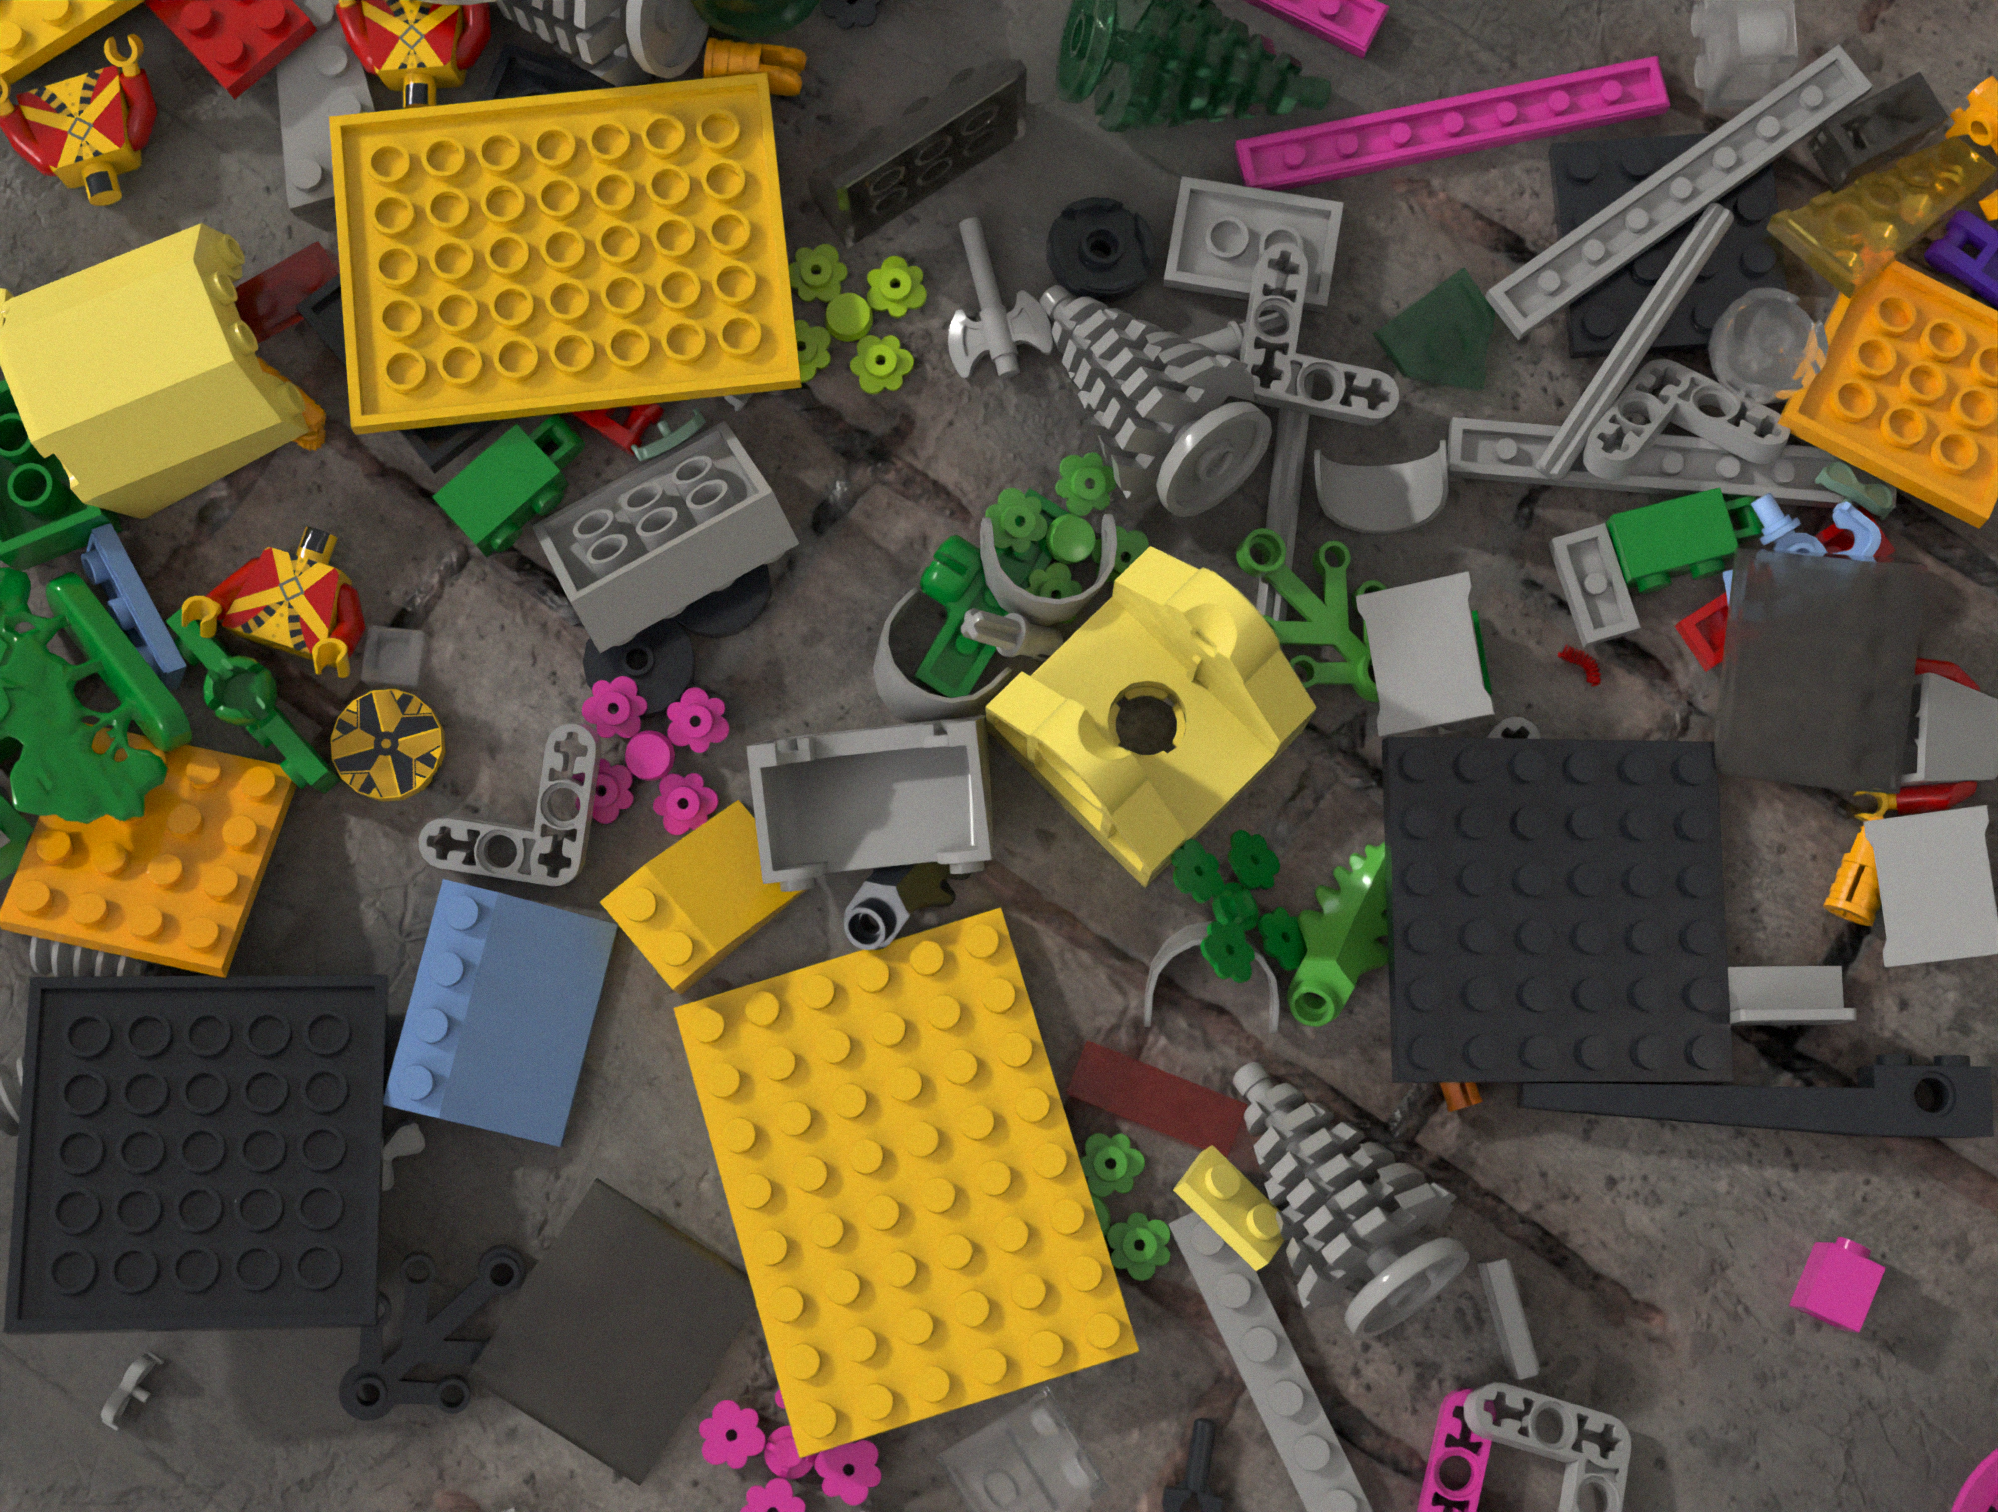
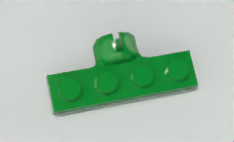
[911,488,1070,698]
[166,608,342,794]

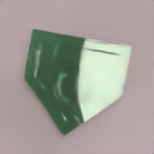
[1372,267,1496,391]

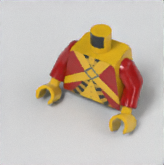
[335,0,492,109]
[0,34,158,206]
[182,527,366,678]

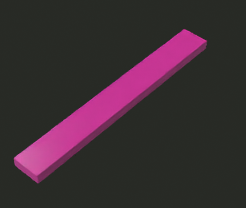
[1234,56,1671,192]

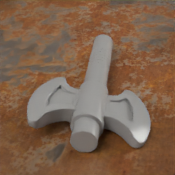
[948,217,1053,379]

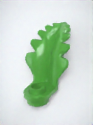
[1287,841,1388,1027]

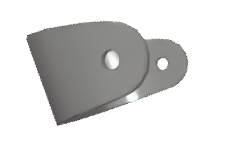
[1314,440,1449,535]
[980,514,1117,626]
[873,587,1013,723]
[1144,921,1280,1034]

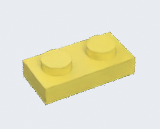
[1173,1145,1284,1271]

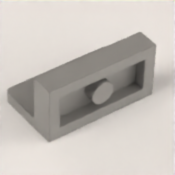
[1728,966,1857,1026]

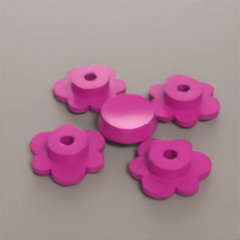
[572,676,730,835]
[699,1389,882,1512]

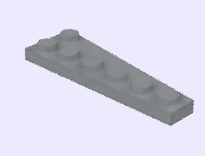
[276,0,377,216]

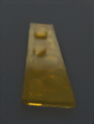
[1766,136,1997,299]

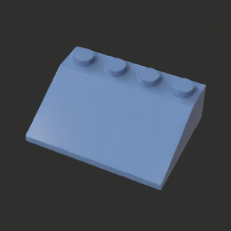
[383,879,619,1147]

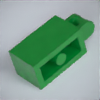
[432,414,585,558]
[1605,487,1764,594]

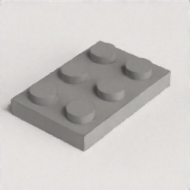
[1163,176,1344,313]

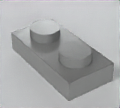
[1548,523,1641,648]

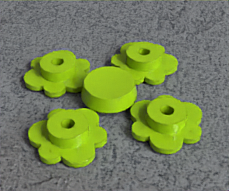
[789,244,927,395]

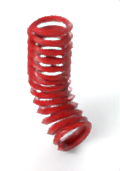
[1558,644,1602,686]

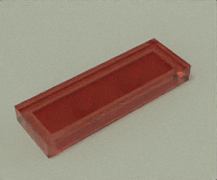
[1066,1040,1248,1159]

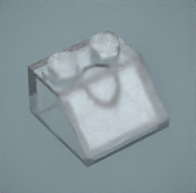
[936,1386,1111,1512]

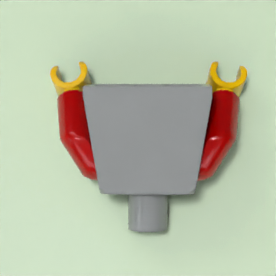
[1853,647,1998,821]

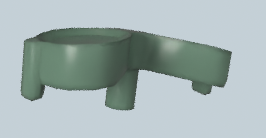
[631,408,706,462]
[1815,461,1894,520]

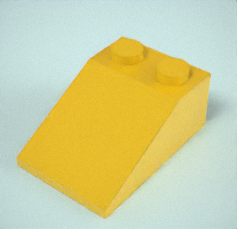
[600,800,807,995]

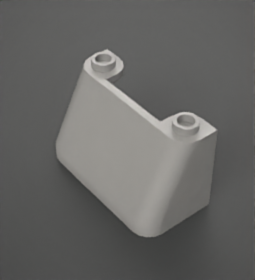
[746,716,995,892]

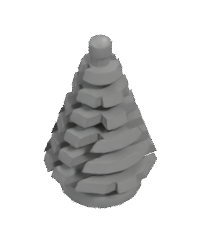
[489,0,712,87]
[1040,285,1272,517]
[1233,1062,1470,1340]

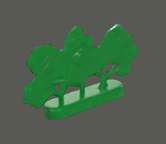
[0,567,192,824]

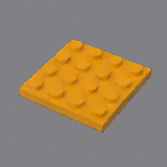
[1777,245,1998,529]
[0,723,297,978]

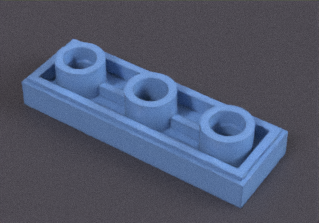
[81,523,187,691]

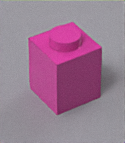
[1789,1236,1886,1333]

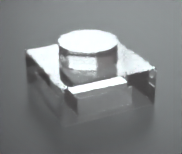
[360,625,429,690]

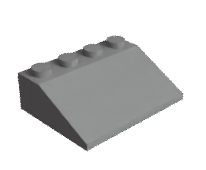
[532,420,800,653]

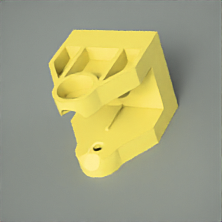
[986,546,1317,888]

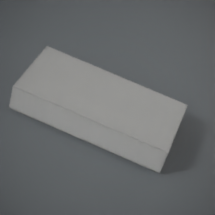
[1477,1258,1540,1380]

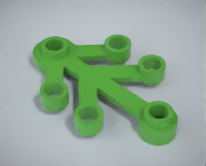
[1236,528,1387,703]

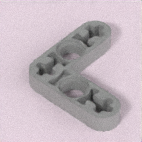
[1239,243,1399,425]
[1583,359,1791,480]
[419,722,601,886]
[1464,1382,1631,1512]

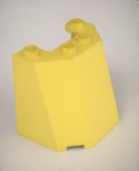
[0,223,309,519]

